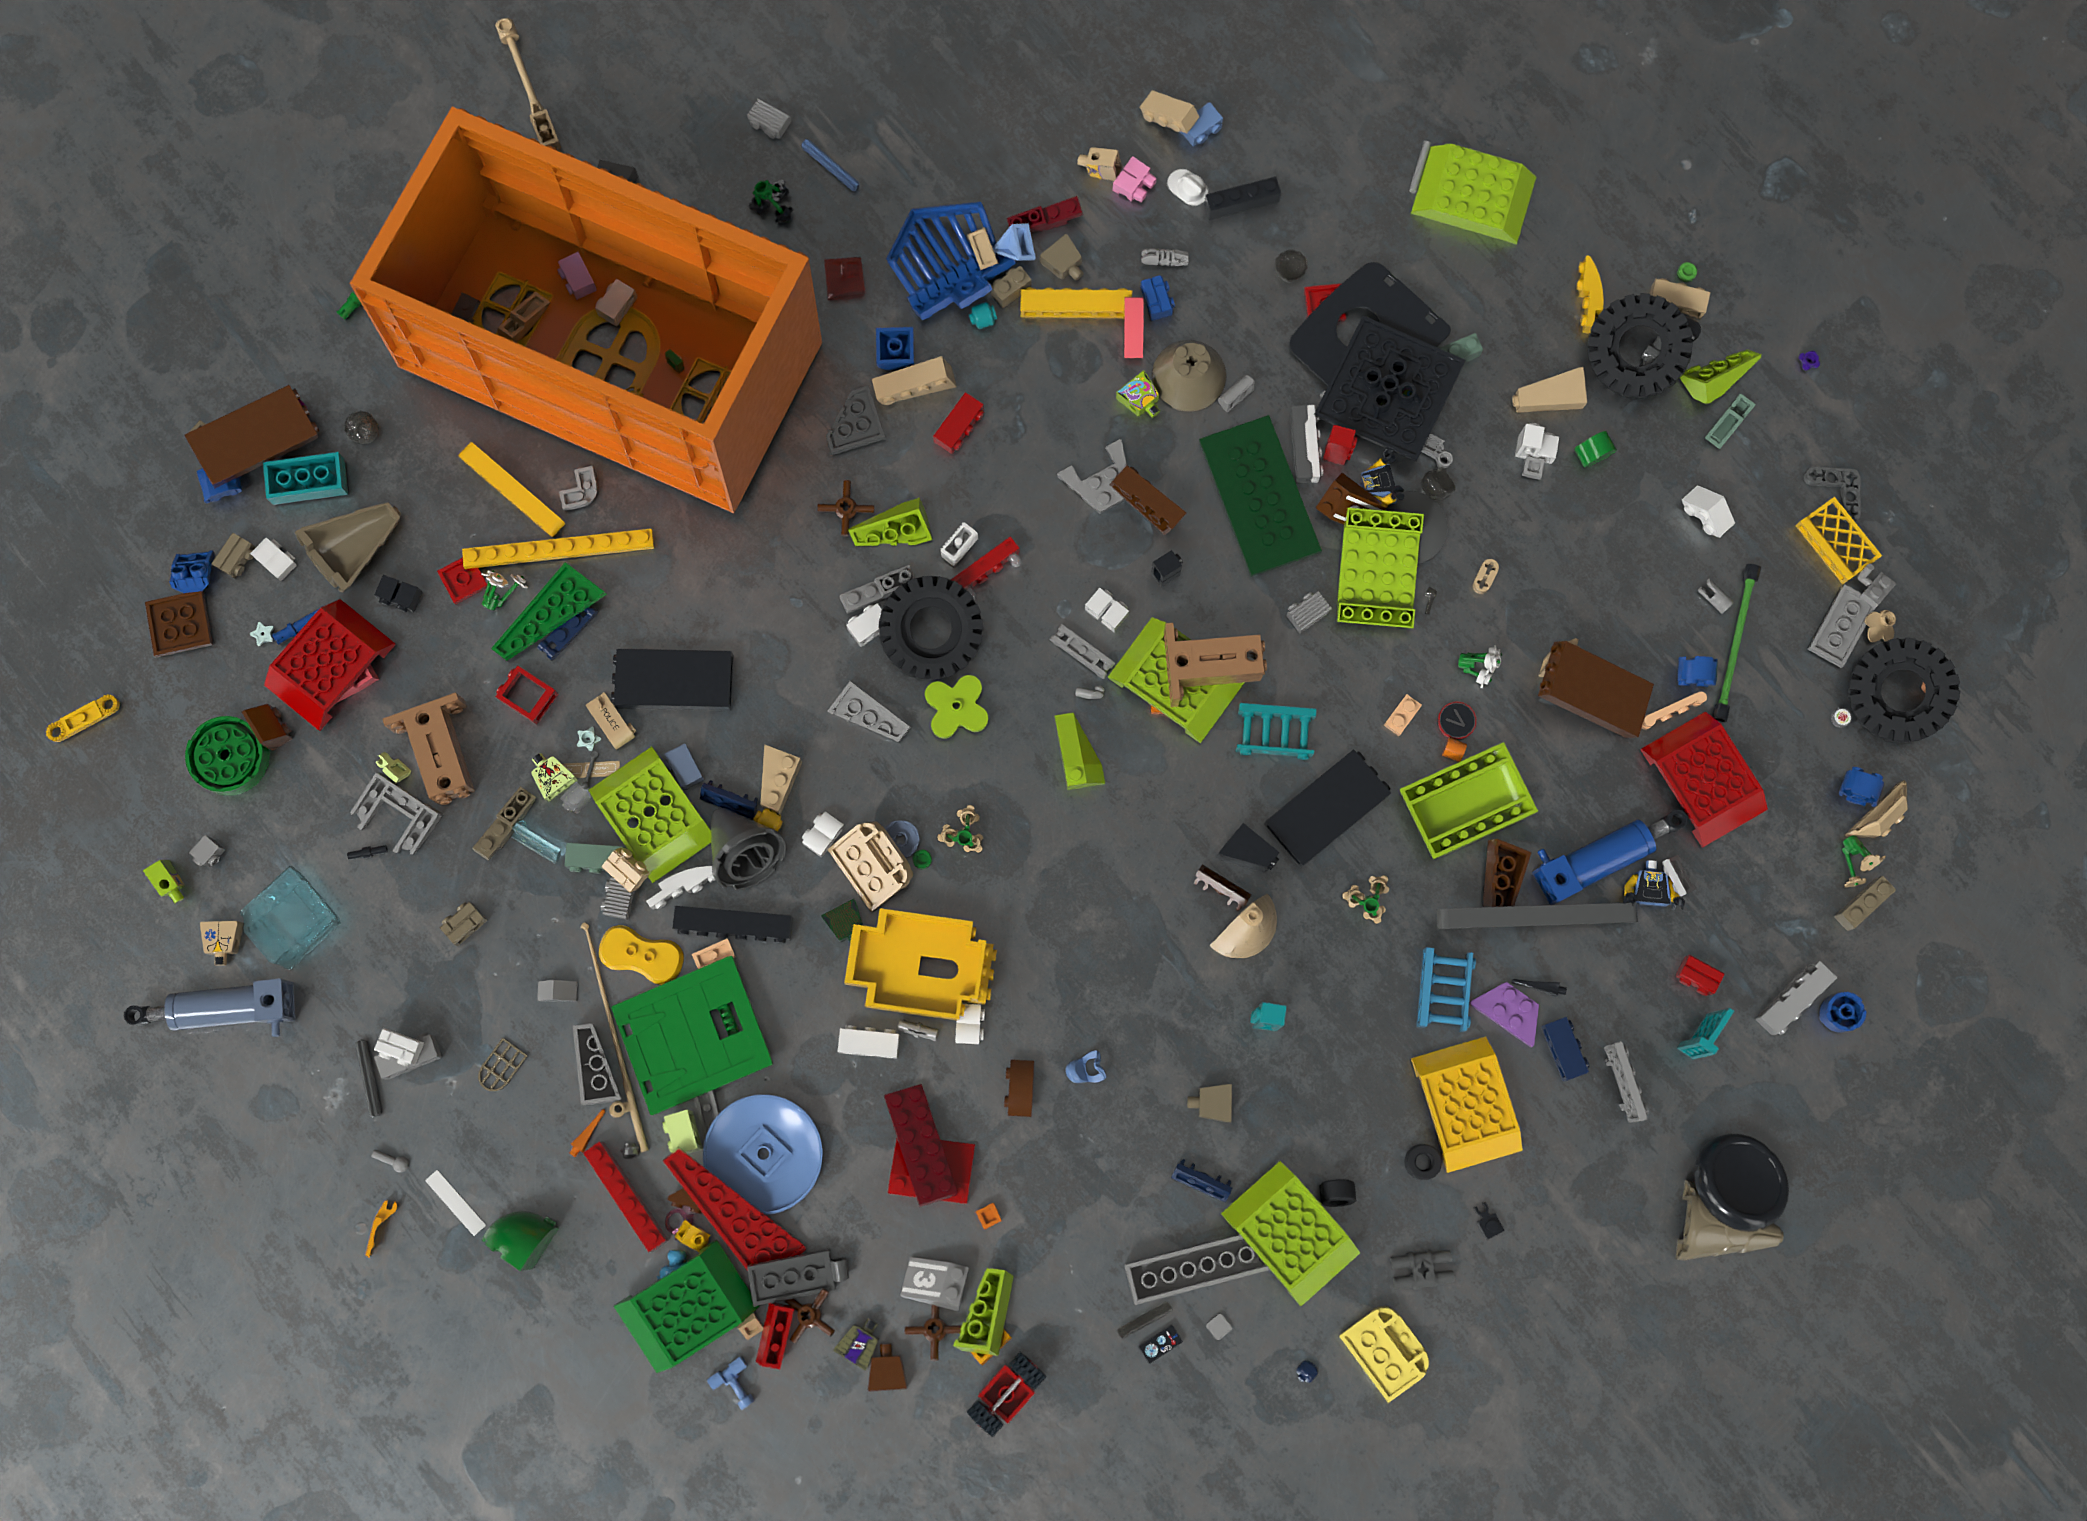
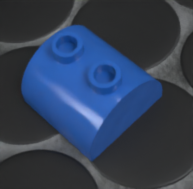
[876,327,914,371]

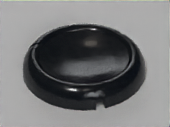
[1694,1134,1789,1232]

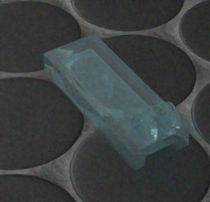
[512,820,561,864]

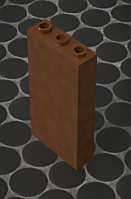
[184,385,319,489]
[1538,641,1654,738]

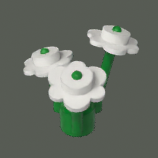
[481,570,528,610]

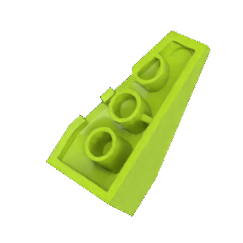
[1680,349,1761,404]
[848,497,932,546]
[1055,713,1105,790]

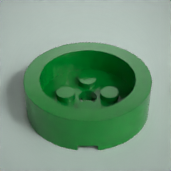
[185,716,270,796]

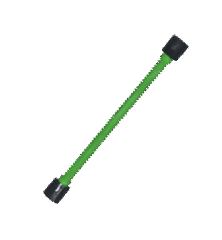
[1712,564,1761,722]

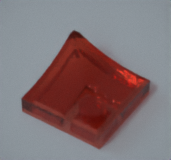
[824,257,865,300]

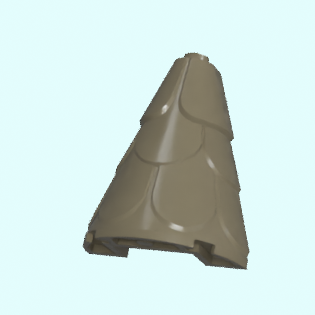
[295,502,401,593]
[1675,1180,1784,1261]

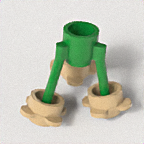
[937,805,983,853]
[1342,875,1389,924]

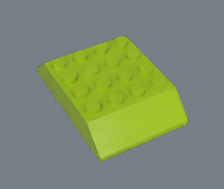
[1411,144,1536,244]
[1399,742,1538,859]

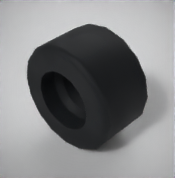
[1404,1144,1442,1180]
[1319,1179,1357,1207]

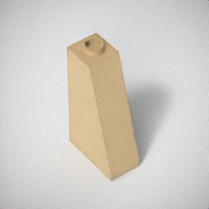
[1512,367,1587,413]

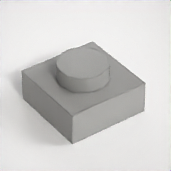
[1522,456,1545,480]

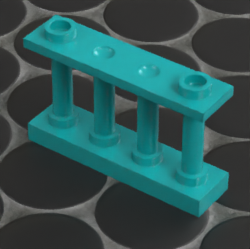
[1236,703,1317,760]

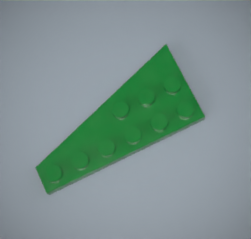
[491,562,607,661]

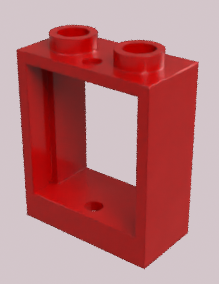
[495,665,559,725]

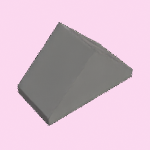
[537,980,578,1001]

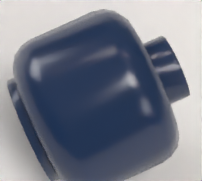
[1296,1360,1318,1383]

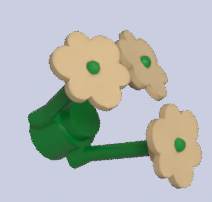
[1842,836,1886,887]

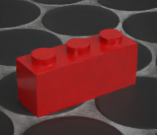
[933,392,985,454]
[1322,425,1357,465]
[756,1302,794,1369]

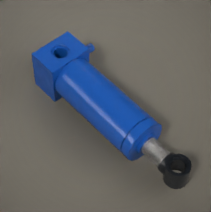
[1532,810,1688,905]

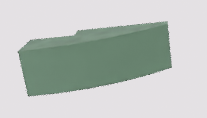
[1705,393,1756,449]

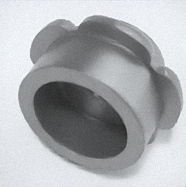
[620,1143,640,1159]

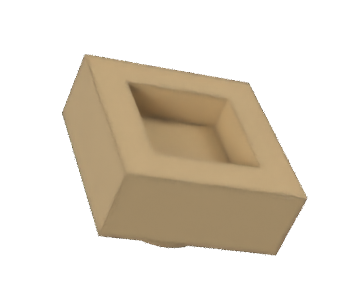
[737,1313,763,1340]

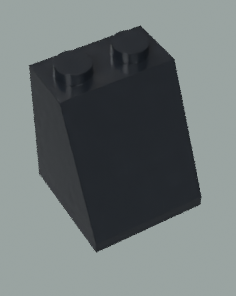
[1216,823,1280,873]

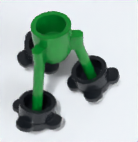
[749,180,793,224]

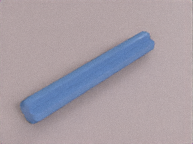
[801,139,859,191]

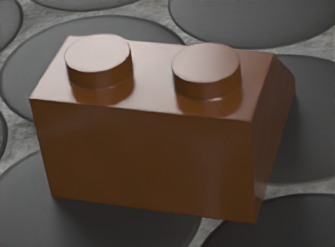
[242,704,292,751]

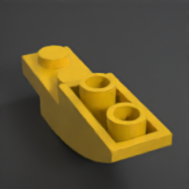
[1577,255,1604,334]

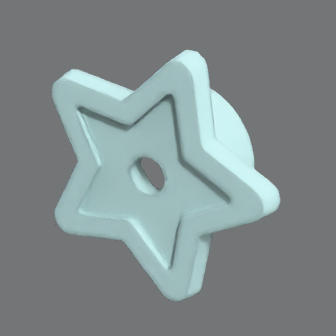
[250,622,274,646]
[577,727,601,751]

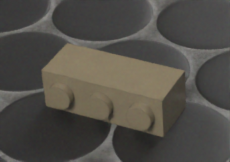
[1834,876,1896,931]

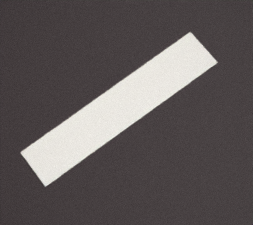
[425,1170,486,1236]

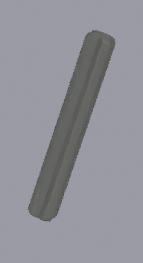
[355,1040,381,1117]

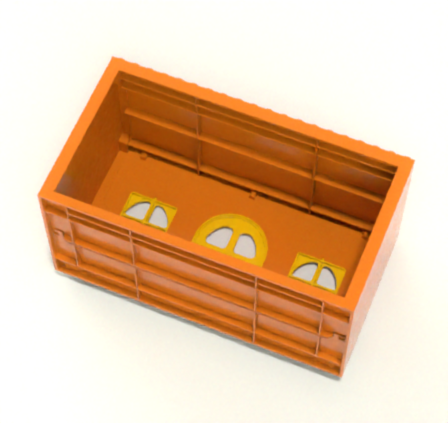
[350,106,822,513]

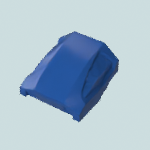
[197,468,242,504]
[169,550,215,593]

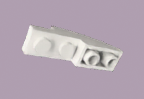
[646,866,715,910]

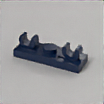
[700,780,758,820]
[1171,1159,1232,1202]

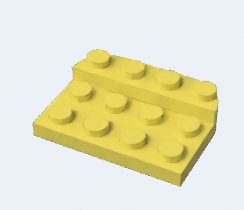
[1339,1306,1429,1403]

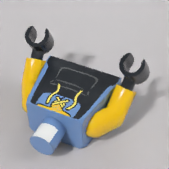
[1359,448,1405,506]
[1623,861,1685,910]

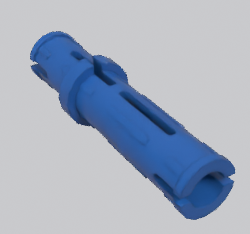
[272,606,323,645]

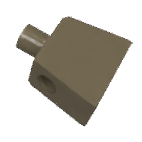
[1040,234,1084,281]
[1187,1084,1232,1123]

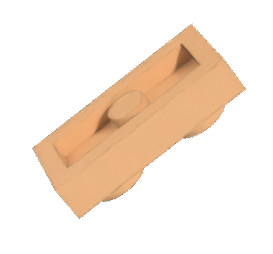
[1384,694,1422,736]
[692,938,736,969]

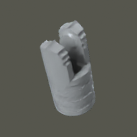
[1698,578,1734,614]

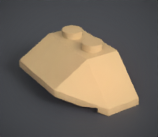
[1845,780,1908,839]

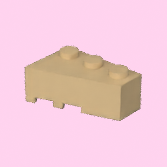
[760,744,802,815]

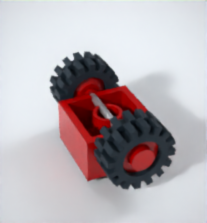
[967,1352,1046,1437]

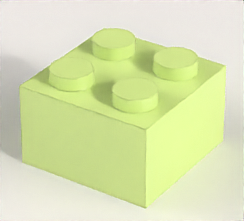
[662,1110,703,1154]

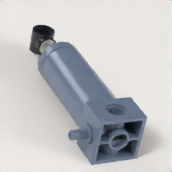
[124,979,295,1037]

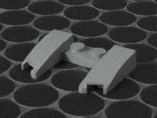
[350,772,444,855]

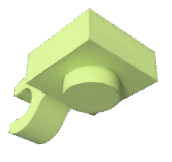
[376,752,411,783]

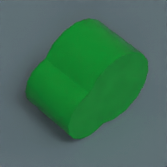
[1574,431,1617,468]

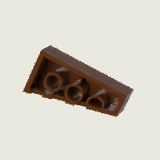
[1109,465,1187,535]
[1483,839,1532,907]

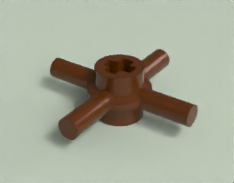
[817,480,875,537]
[784,1288,835,1344]
[905,1304,962,1361]

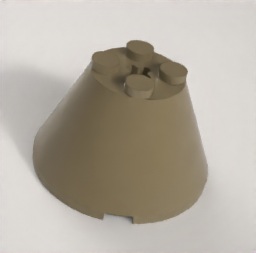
[1152,340,1226,412]

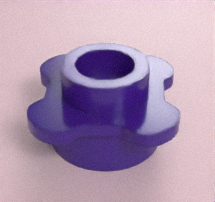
[1799,350,1820,371]

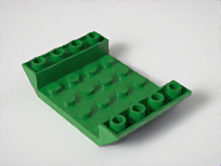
[614,1239,760,1373]

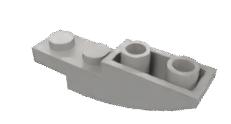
[839,565,916,614]

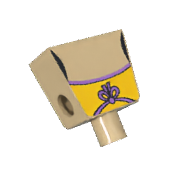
[1078,147,1122,182]

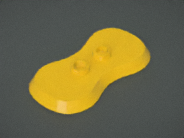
[599,925,684,985]

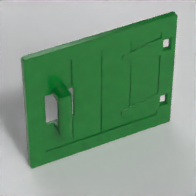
[611,956,773,1115]

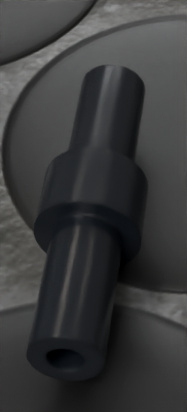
[347,845,388,860]

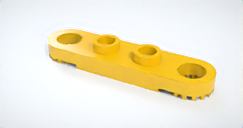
[46,694,120,742]

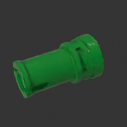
[336,292,362,320]

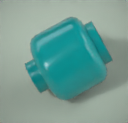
[969,302,997,329]

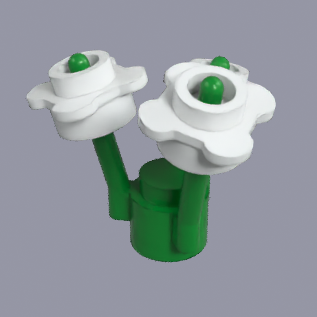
[1458,645,1502,688]

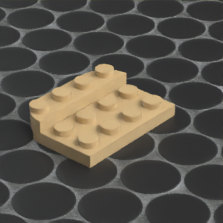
[827,821,913,912]

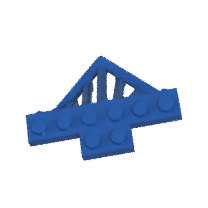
[886,202,1016,321]

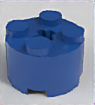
[1677,656,1718,688]
[1839,767,1884,807]
[1819,992,1867,1033]

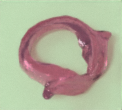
[665,1208,694,1240]

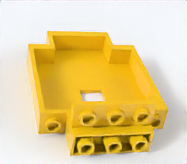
[844,908,997,1021]

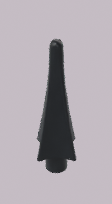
[1512,979,1567,997]

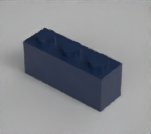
[1541,1017,1590,1082]

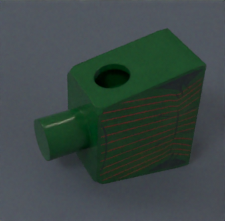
[821,899,864,943]

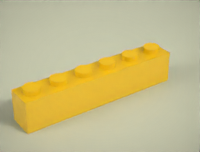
[1021,287,1132,318]

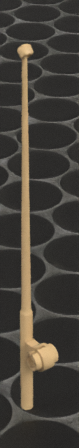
[581,922,648,1152]

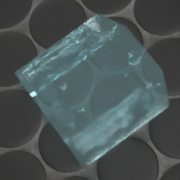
[240,866,341,970]

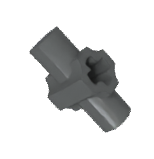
[1639,336,1661,367]

